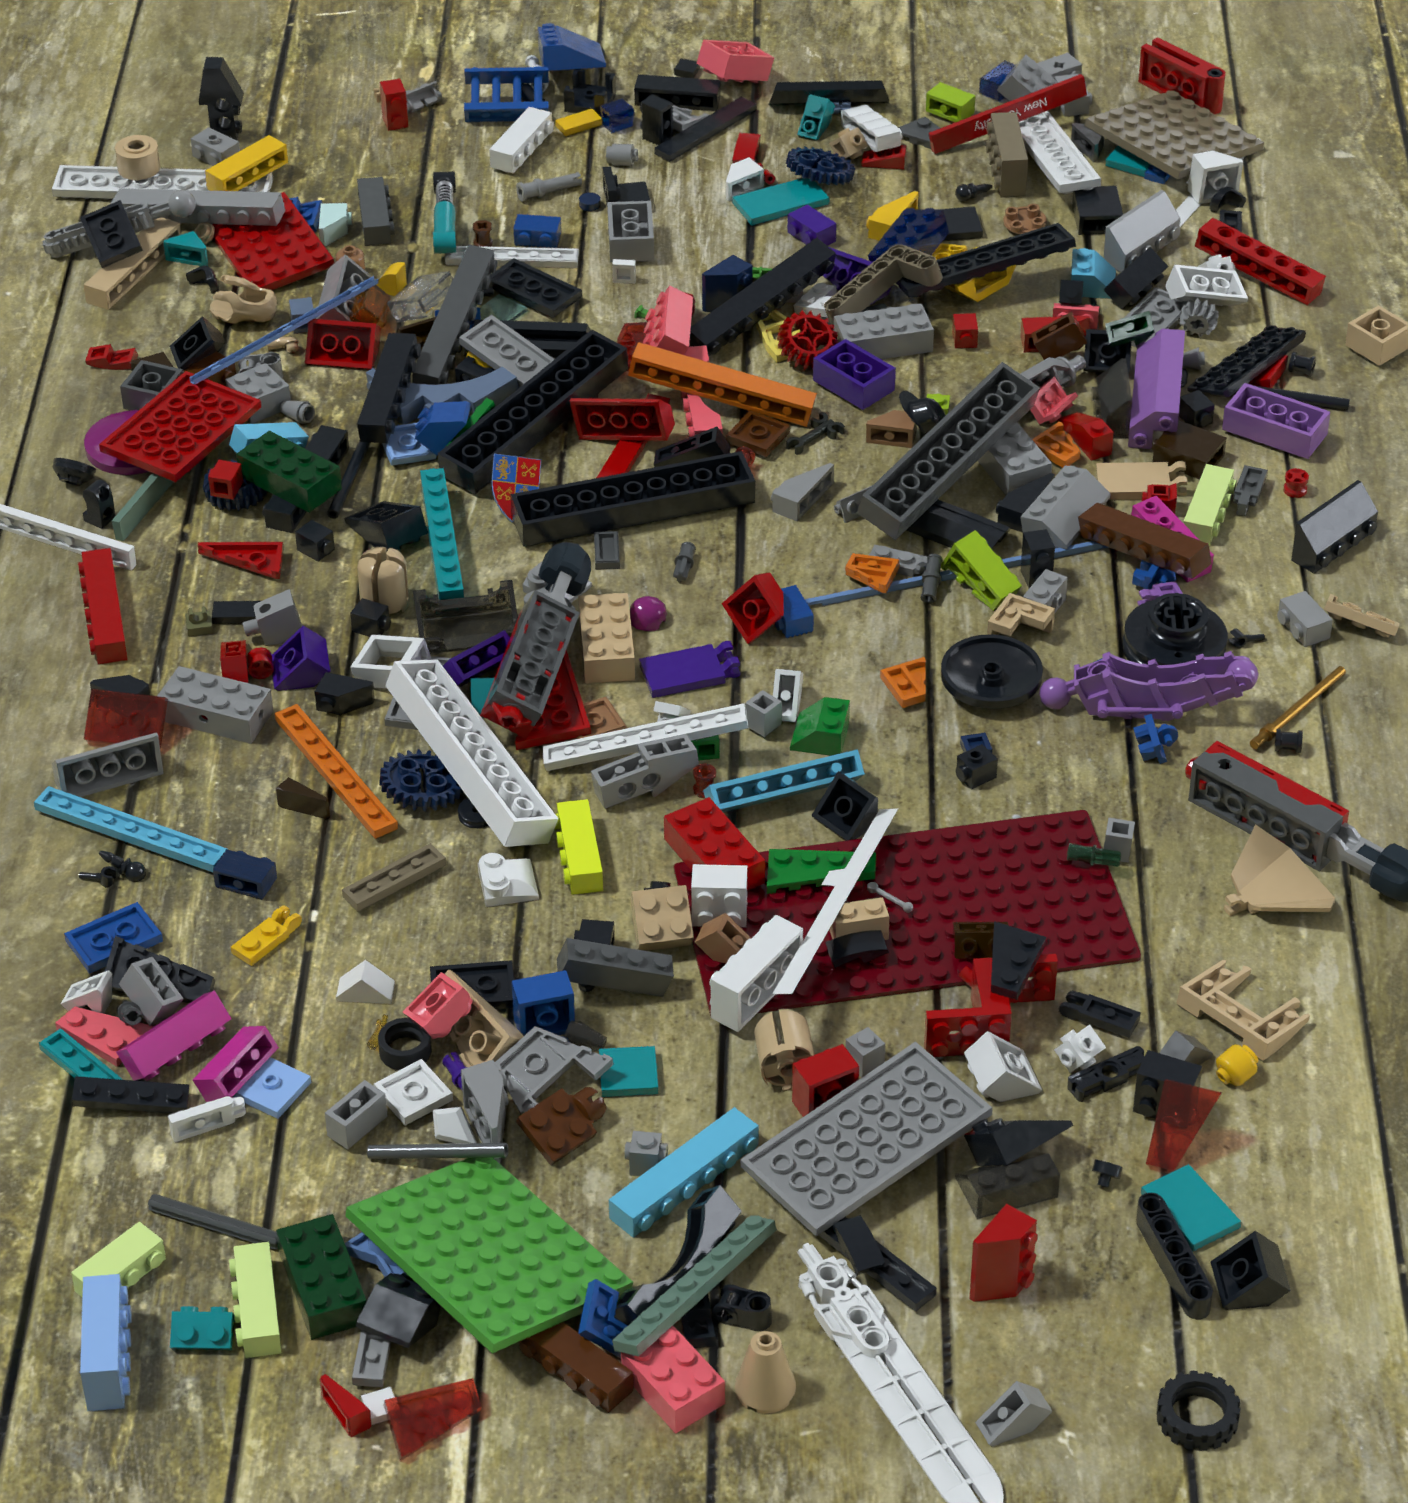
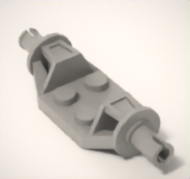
[1021,355,1086,387]

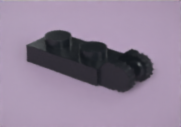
[1058,990,1141,1038]

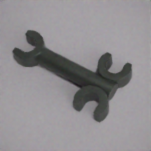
[786,412,845,455]

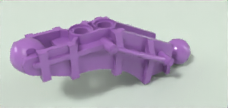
[1039,651,1259,721]

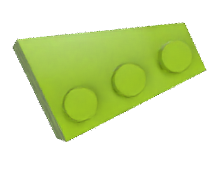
[941,530,1022,611]

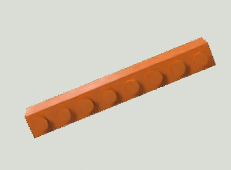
[628,342,817,427]

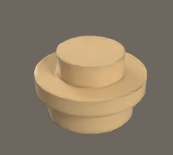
[194,223,215,244]

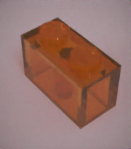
[350,285,391,329]

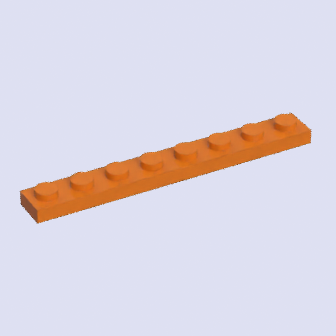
[275,704,398,839]

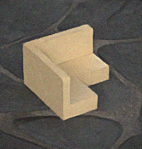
[987,593,1055,636]

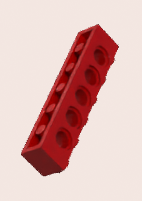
[1195,218,1326,305]

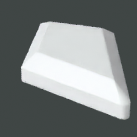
[433,1107,477,1144]

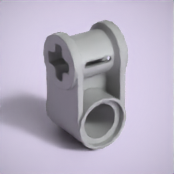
[238,352,283,378]

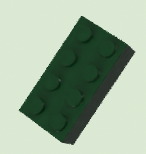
[236,431,342,513]
[276,1214,367,1340]

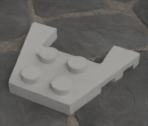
[495,1026,614,1115]

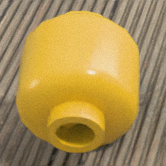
[1216,1044,1258,1086]

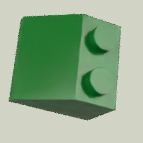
[790,697,850,756]

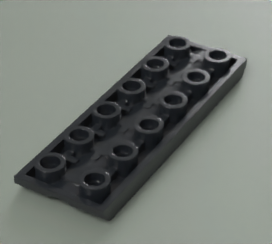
[1187,325,1306,397]

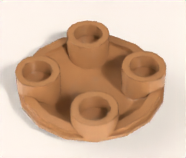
[1003,203,1047,234]

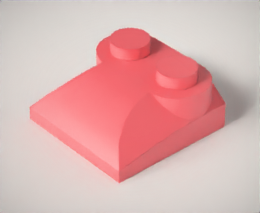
[403,972,472,1039]

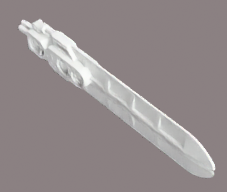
[797,1243,1004,1503]

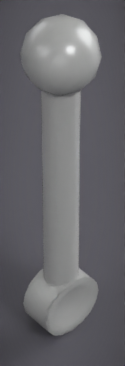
[867,882,913,913]

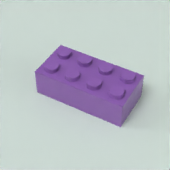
[1222,383,1330,459]

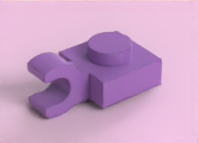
[1137,581,1183,606]

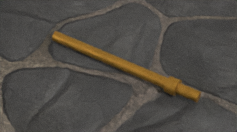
[1250,666,1346,749]

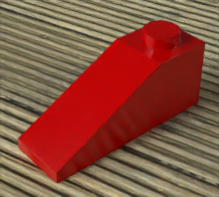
[1057,412,1114,461]
[220,640,249,683]

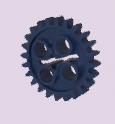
[785,147,856,185]
[379,749,463,811]

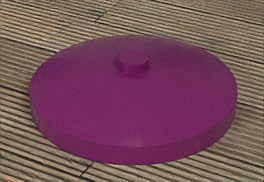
[84,410,149,475]

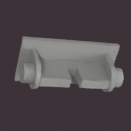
[406,81,442,113]
[834,485,873,523]

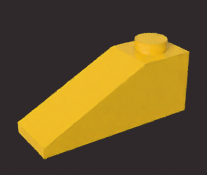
[866,191,919,244]

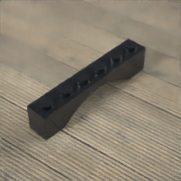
[615,1185,741,1326]

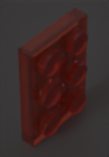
[84,689,168,749]

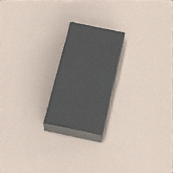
[594,531,620,570]

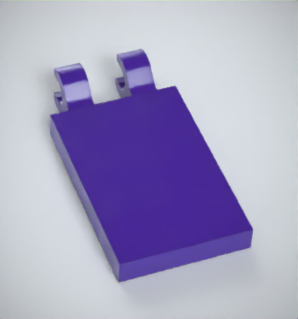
[639,641,741,698]

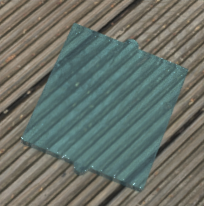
[480,294,527,321]

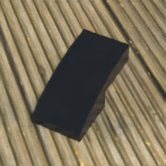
[825,930,889,968]
[832,1215,885,1275]
[681,1293,716,1348]

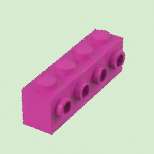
[1131,496,1214,583]
[116,990,232,1081]

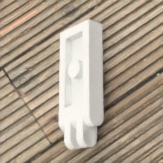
[168,1096,246,1142]

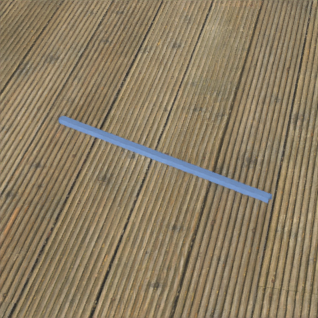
[190,276,379,385]

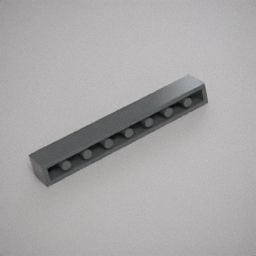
[412,244,497,385]

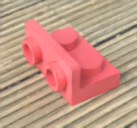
[1053,303,1099,330]

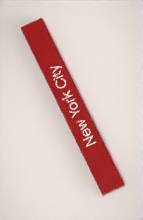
[928,74,1087,154]

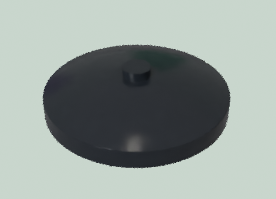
[941,634,1043,709]

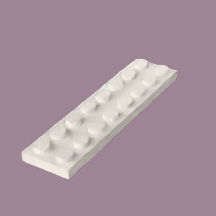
[1019,111,1101,194]

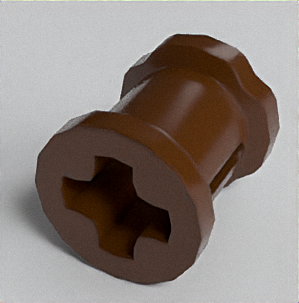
[473,220,493,247]

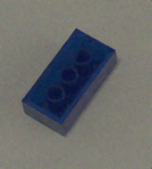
[868,208,949,262]

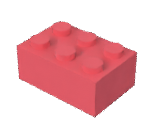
[696,40,775,83]
[621,1325,725,1434]

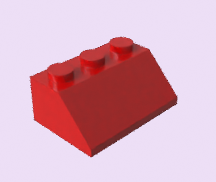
[305,319,381,369]
[969,1204,1038,1302]

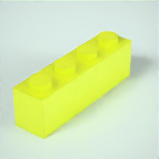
[554,799,603,895]

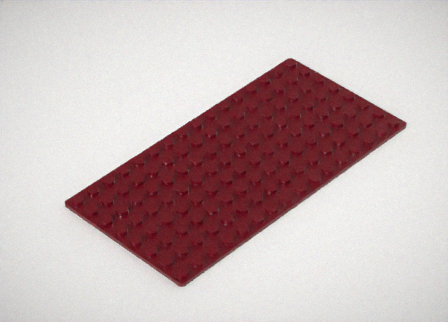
[674,810,1141,1016]

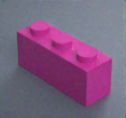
[193,1026,279,1102]

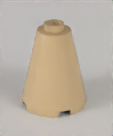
[735,1331,796,1414]

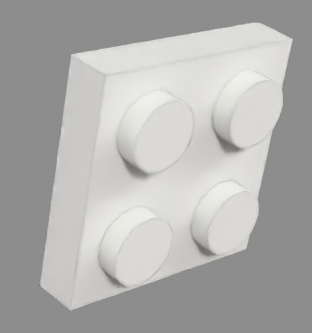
[374,1059,453,1125]

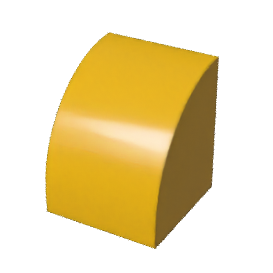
[377,262,407,297]

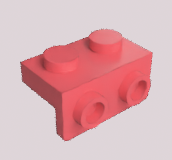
[1030,376,1078,425]

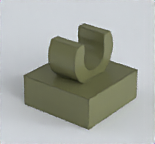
[185,606,213,637]

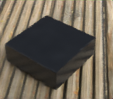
[674,59,700,78]

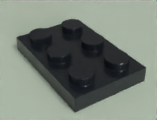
[80,200,143,268]
[430,960,514,1009]

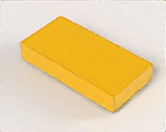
[555,109,602,136]

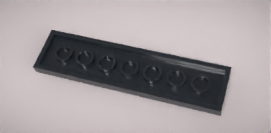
[896,223,1076,298]

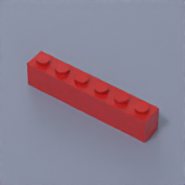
[78,548,128,664]

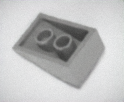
[461,1060,509,1163]

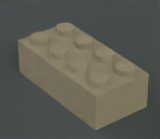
[986,112,1028,197]

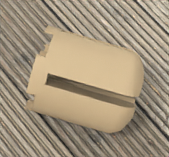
[357,547,410,614]
[754,1009,814,1091]

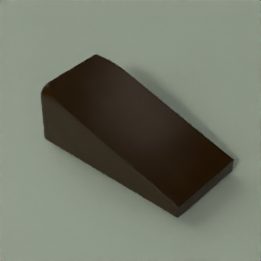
[276,777,330,820]

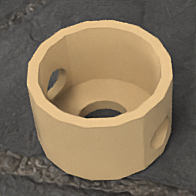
[115,135,160,180]

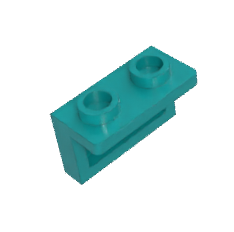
[170,1306,235,1350]

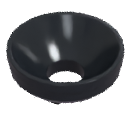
[52,458,96,486]

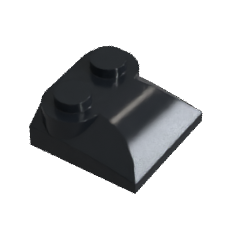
[1083,329,1132,374]

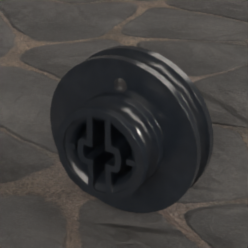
[1122,593,1228,665]

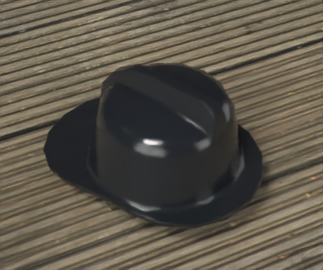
[899,391,946,436]

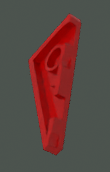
[198,542,284,579]

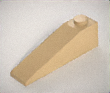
[445,970,524,1067]

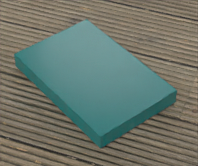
[1141,1164,1241,1251]

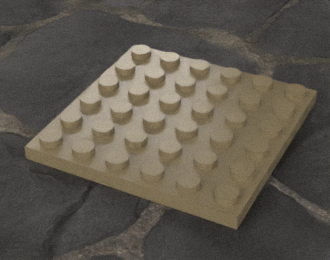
[1085,91,1265,179]

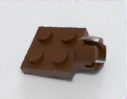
[516,1087,607,1166]

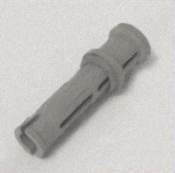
[516,172,582,202]

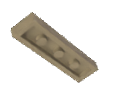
[342,843,446,912]

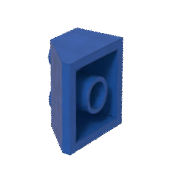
[415,401,471,456]

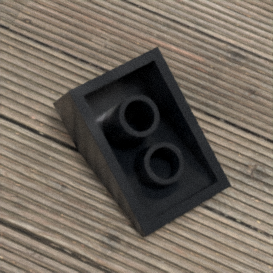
[344,501,428,551]
[964,1118,1073,1166]

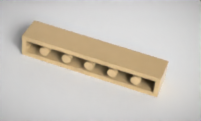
[84,217,181,310]

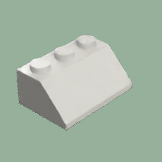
[1165,265,1248,306]

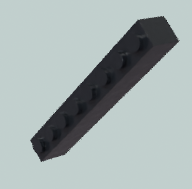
[689,238,836,357]

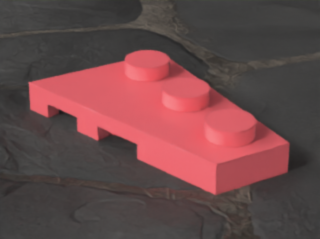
[55,1007,155,1067]

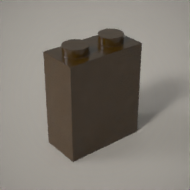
[1151,420,1227,480]

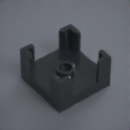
[564,69,616,117]

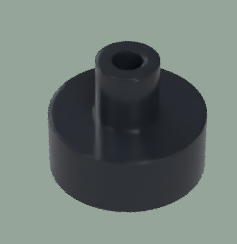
[1092,1160,1123,1188]

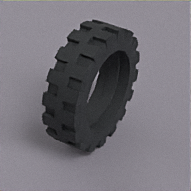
[1156,1371,1241,1451]

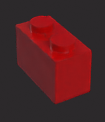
[380,78,408,131]

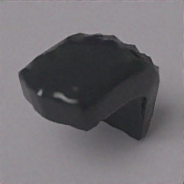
[1209,187,1246,213]
[186,265,219,293]

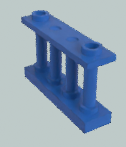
[464,66,549,122]

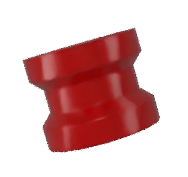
[1283,468,1309,498]
[247,647,274,679]

